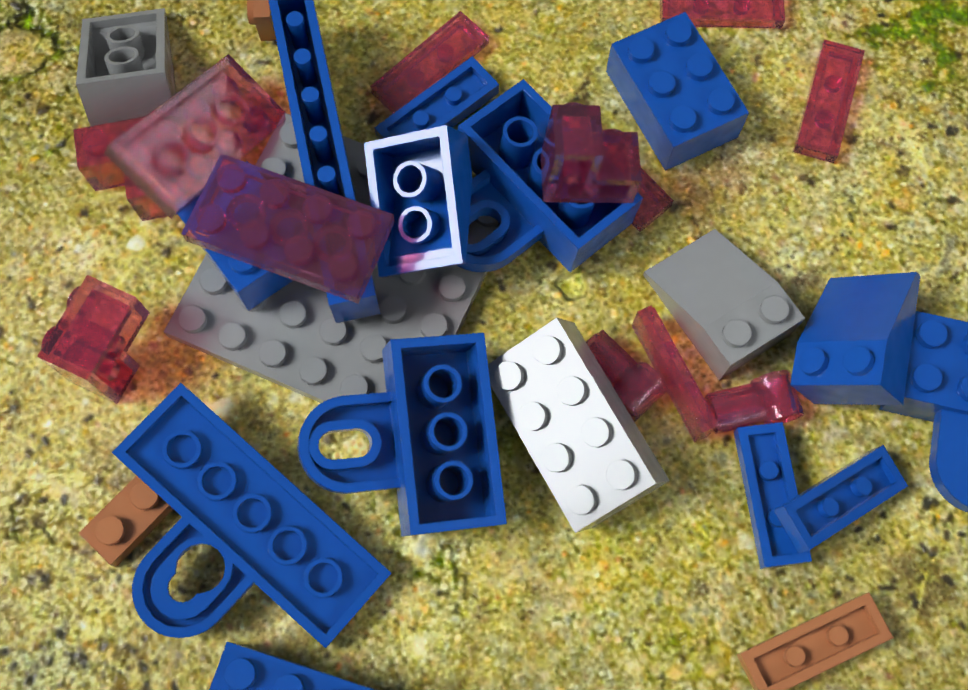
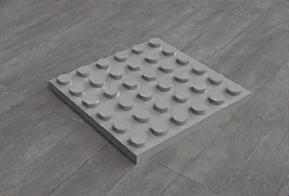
[164,112,499,403]

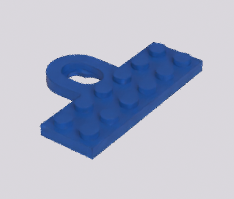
[112,383,391,648]

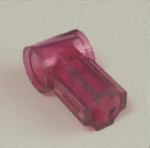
[586,330,668,422]
[704,370,804,434]

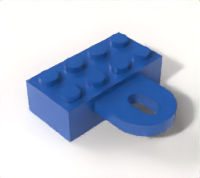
[456,79,643,272]
[879,311,968,513]
[297,333,507,537]

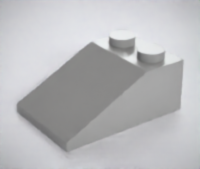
[76,8,177,128]
[643,229,805,381]

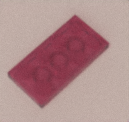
[104,54,286,219]
[181,154,395,304]

